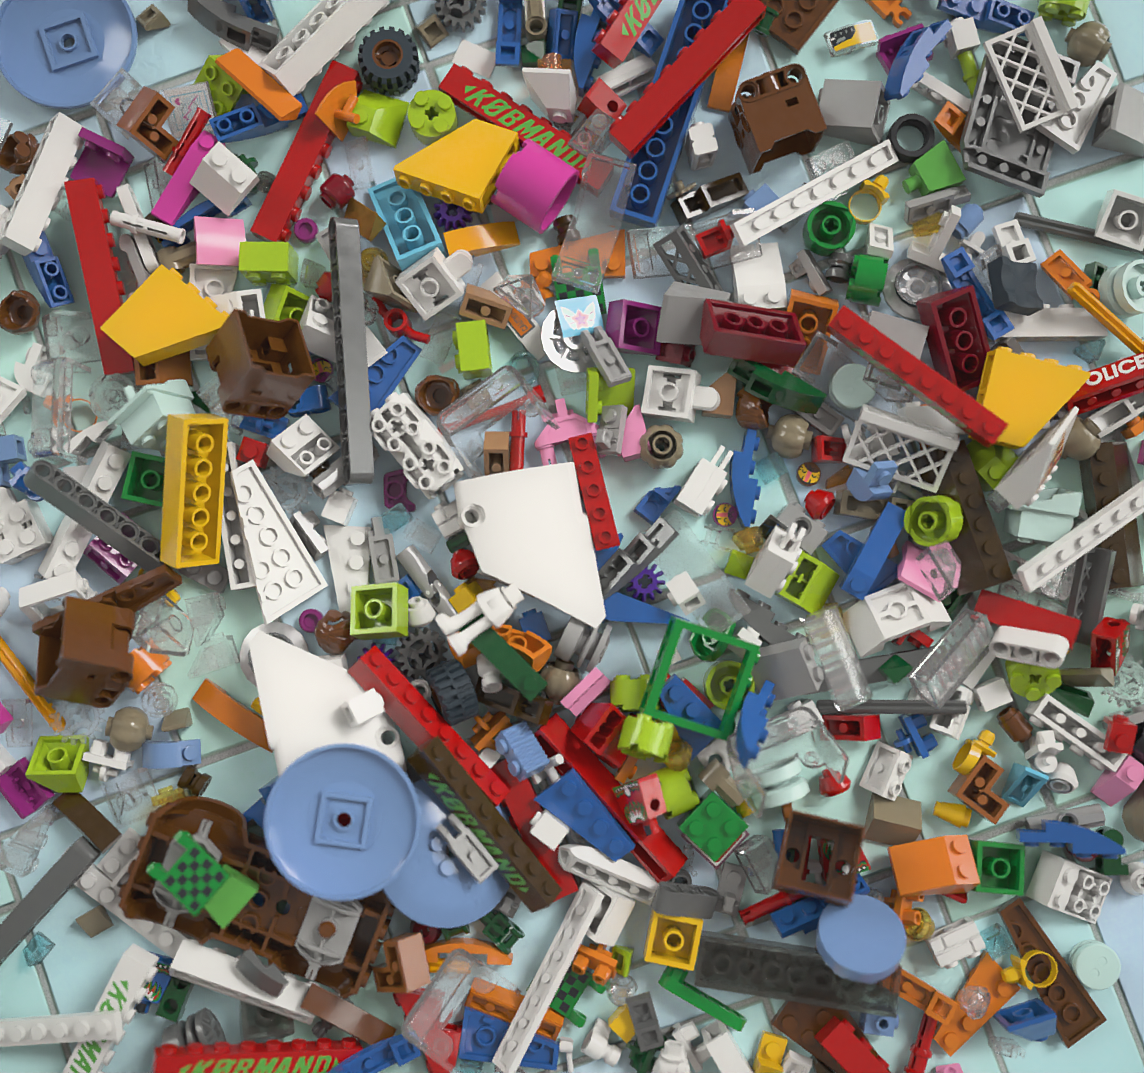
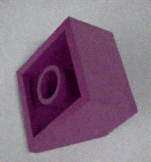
[606,299,662,356]

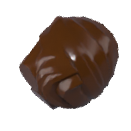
[0,131,40,175]
[0,290,40,335]
[415,375,460,416]
[735,387,772,430]
[314,609,358,655]

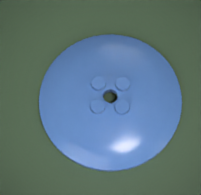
[0,0,138,109]
[264,743,421,901]
[382,779,517,928]

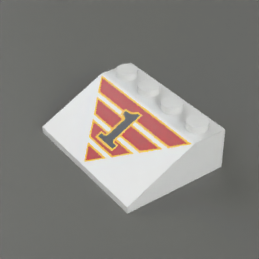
[995,406,1079,510]

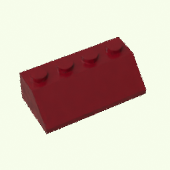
[916,285,991,392]
[700,298,807,367]

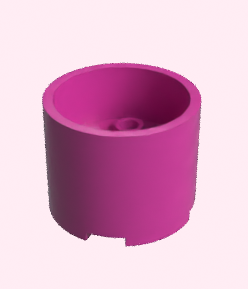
[491,139,580,234]

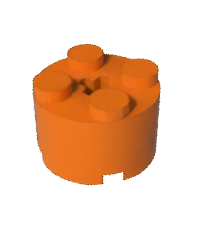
[127,637,172,694]

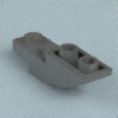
[187,0,280,52]
[728,589,814,648]

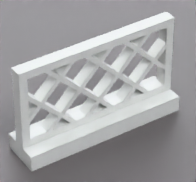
[983,16,1080,133]
[842,404,959,493]

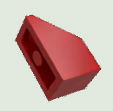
[822,714,881,741]

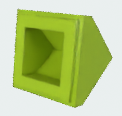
[612,945,634,977]

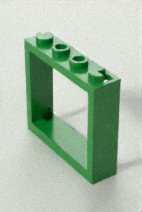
[638,615,760,741]

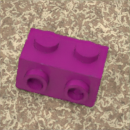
[876,23,933,75]
[0,757,55,819]

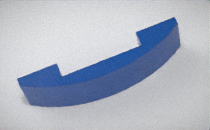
[495,0,523,67]
[588,0,665,58]
[162,196,252,248]
[941,246,1015,341]
[328,1032,422,1073]

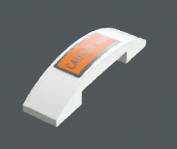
[479,271,556,361]

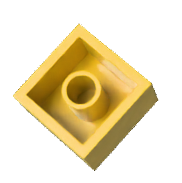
[643,909,703,971]

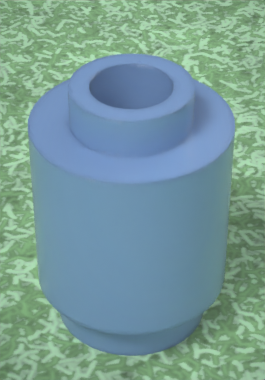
[952,203,984,240]

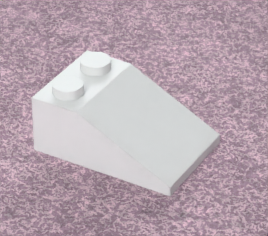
[730,242,787,311]

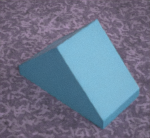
[1001,762,1049,807]

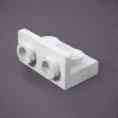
[859,741,913,801]
[96,827,141,888]

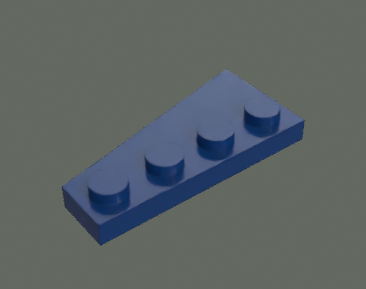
[327,335,422,412]
[534,768,636,862]
[459,1006,560,1071]

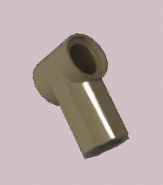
[524,0,547,43]
[156,241,196,274]
[698,758,747,808]

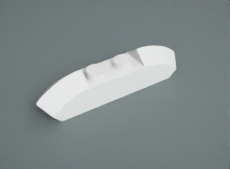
[558,844,658,905]

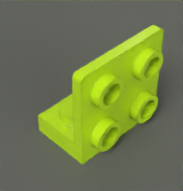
[193,54,249,117]
[585,367,635,422]

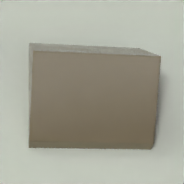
[363,255,418,313]
[864,792,922,846]

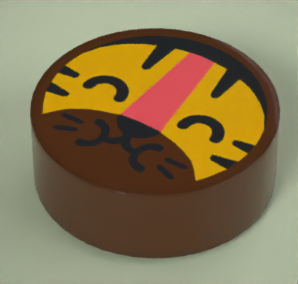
[796,462,821,487]

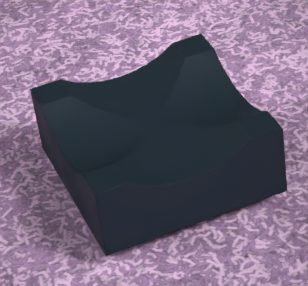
[987,256,1044,316]

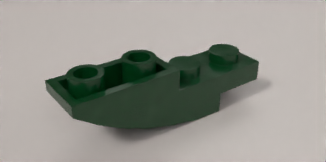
[727,359,827,414]

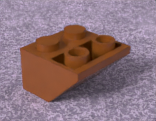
[134,351,193,388]

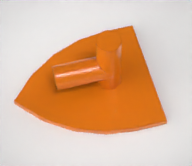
[315,80,360,142]

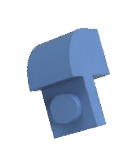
[0,434,27,488]
[845,460,898,501]
[142,739,201,769]

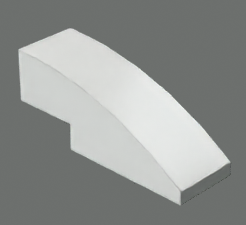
[1084,392,1144,438]

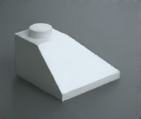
[522,68,578,123]

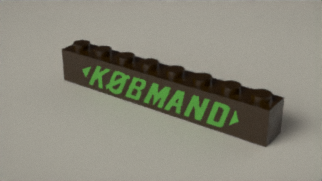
[406,736,562,913]

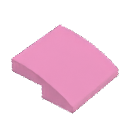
[194,216,246,267]
[897,540,948,603]
[560,667,610,717]

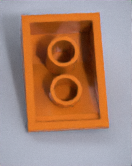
[785,289,839,375]
[887,835,980,897]

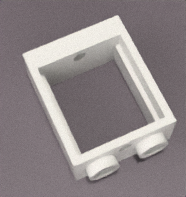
[19,570,98,623]

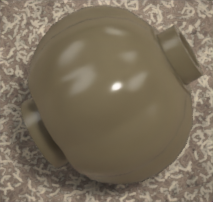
[1064,21,1112,67]
[767,414,813,459]
[1061,417,1101,461]
[639,424,684,469]
[539,658,582,705]
[105,706,154,752]

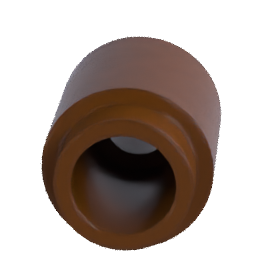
[996,705,1033,743]

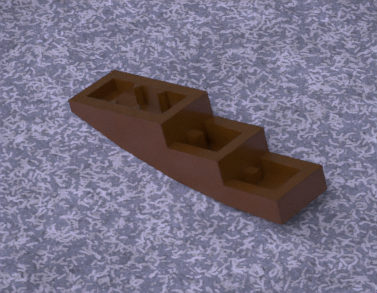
[300,983,397,1045]

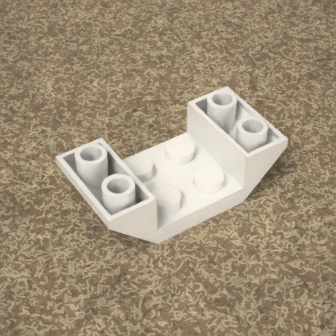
[840,582,952,658]

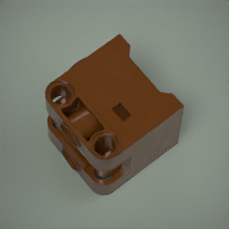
[728,63,827,175]
[205,308,316,419]
[34,595,135,708]
[773,809,866,908]

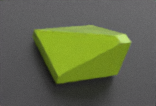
[724,549,754,580]

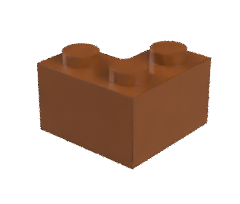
[116,86,179,161]
[947,754,1010,825]
[372,932,431,993]

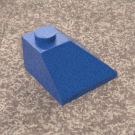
[993,998,1057,1042]

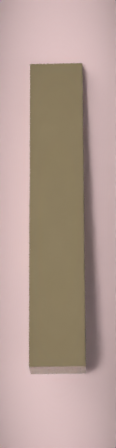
[833,489,915,521]

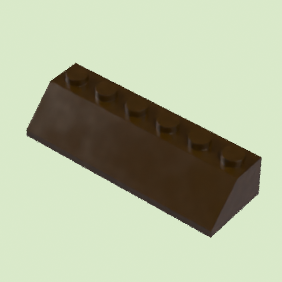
[912,439,1014,595]
[1079,442,1144,589]

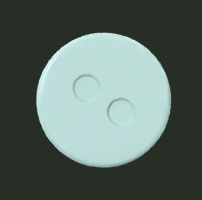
[828,363,876,410]
[1068,939,1121,990]

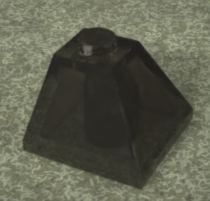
[239,1000,295,1043]

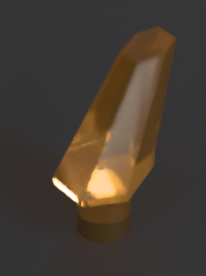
[825,465,853,489]
[465,577,497,592]

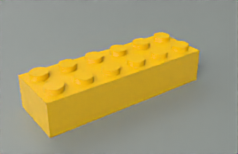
[160,413,228,568]

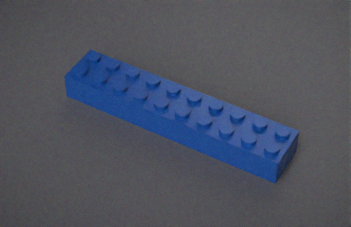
[609,0,728,231]

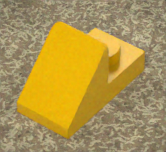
[752,1030,788,1073]

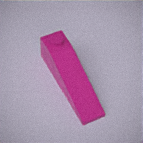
[151,129,226,226]

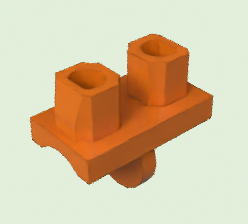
[470,711,513,751]
[882,889,925,929]
[572,943,618,986]

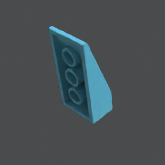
[367,177,448,271]

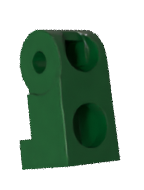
[1095,826,1129,875]
[155,976,194,1023]

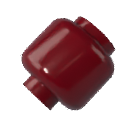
[319,173,355,210]

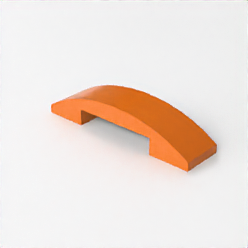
[707,34,749,113]
[933,101,966,153]
[192,678,273,753]
[424,937,513,965]
[875,966,959,1027]

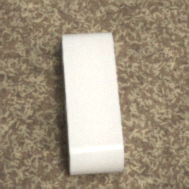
[989,626,1069,668]

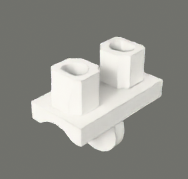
[1024,730,1064,774]
[82,739,135,782]
[672,1021,711,1073]

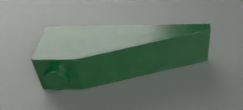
[459,615,548,702]

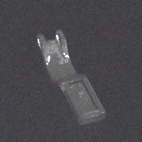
[420,263,484,366]

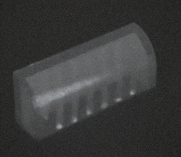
[800,603,873,712]
[908,608,994,710]

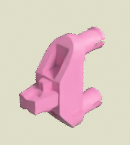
[534,398,606,466]

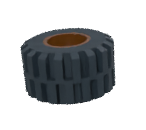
[358,26,420,96]
[426,659,479,727]

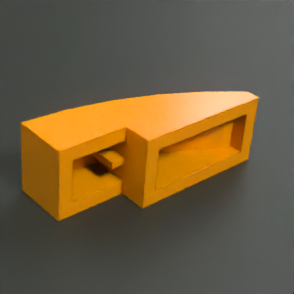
[443,221,520,257]

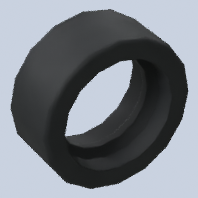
[886,114,935,163]

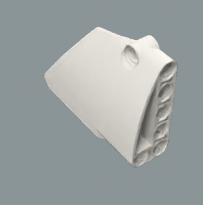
[453,462,606,628]
[249,631,408,777]

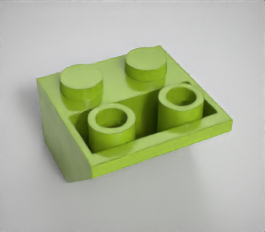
[774,551,840,618]

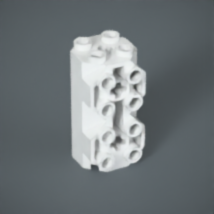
[371,392,469,499]

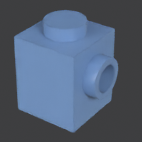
[741,183,779,217]
[859,1001,899,1037]

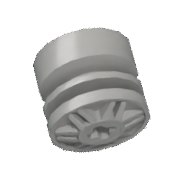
[553,616,612,673]

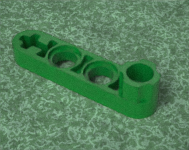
[658,966,747,1032]

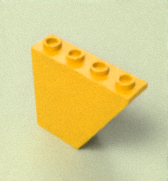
[393,119,520,214]
[100,264,229,366]
[968,347,1091,449]

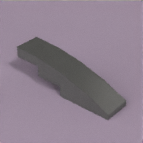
[598,517,679,600]

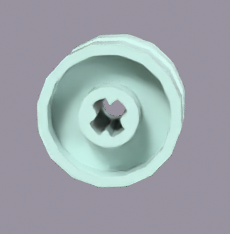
[1098,259,1144,319]
[747,757,810,809]

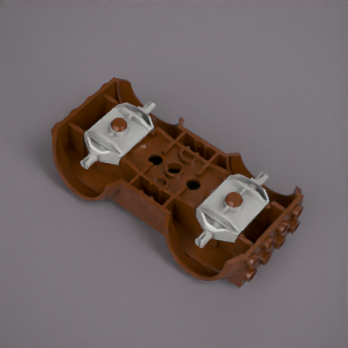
[118,796,396,999]

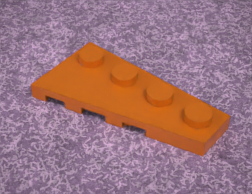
[530,229,625,278]
[933,950,1021,1057]

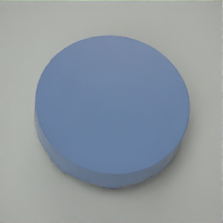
[816,894,906,984]

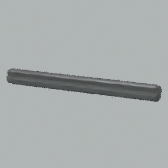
[1013,212,1144,255]
[816,700,967,714]

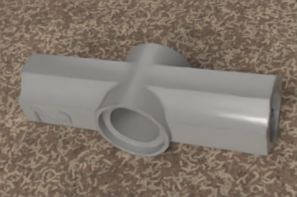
[310,443,380,499]
[1024,803,1106,829]

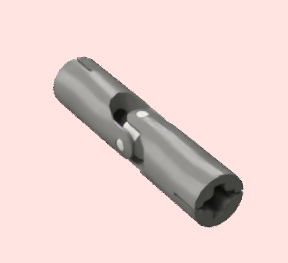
[396,544,459,632]

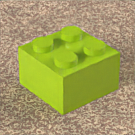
[239,241,299,286]
[452,320,493,380]
[350,582,408,640]

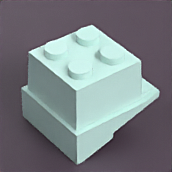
[107,379,196,452]
[994,488,1083,546]

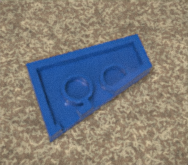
[821,529,898,596]
[660,673,721,761]

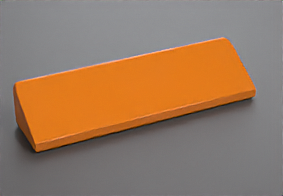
[215,48,302,121]
[464,977,565,1041]

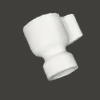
[476,653,506,693]
[581,1017,622,1067]

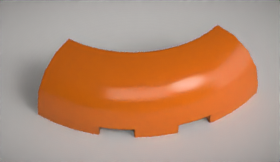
[447,624,552,672]

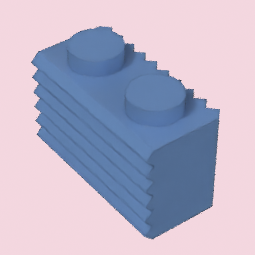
[495,721,550,782]

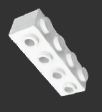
[1024,694,1127,772]

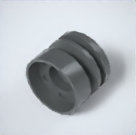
[162,1008,226,1046]

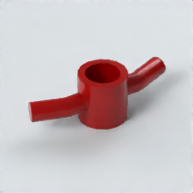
[371,297,431,344]

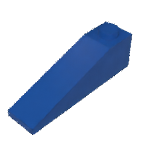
[839,502,906,601]
[601,592,690,624]

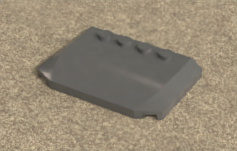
[960,37,1081,198]

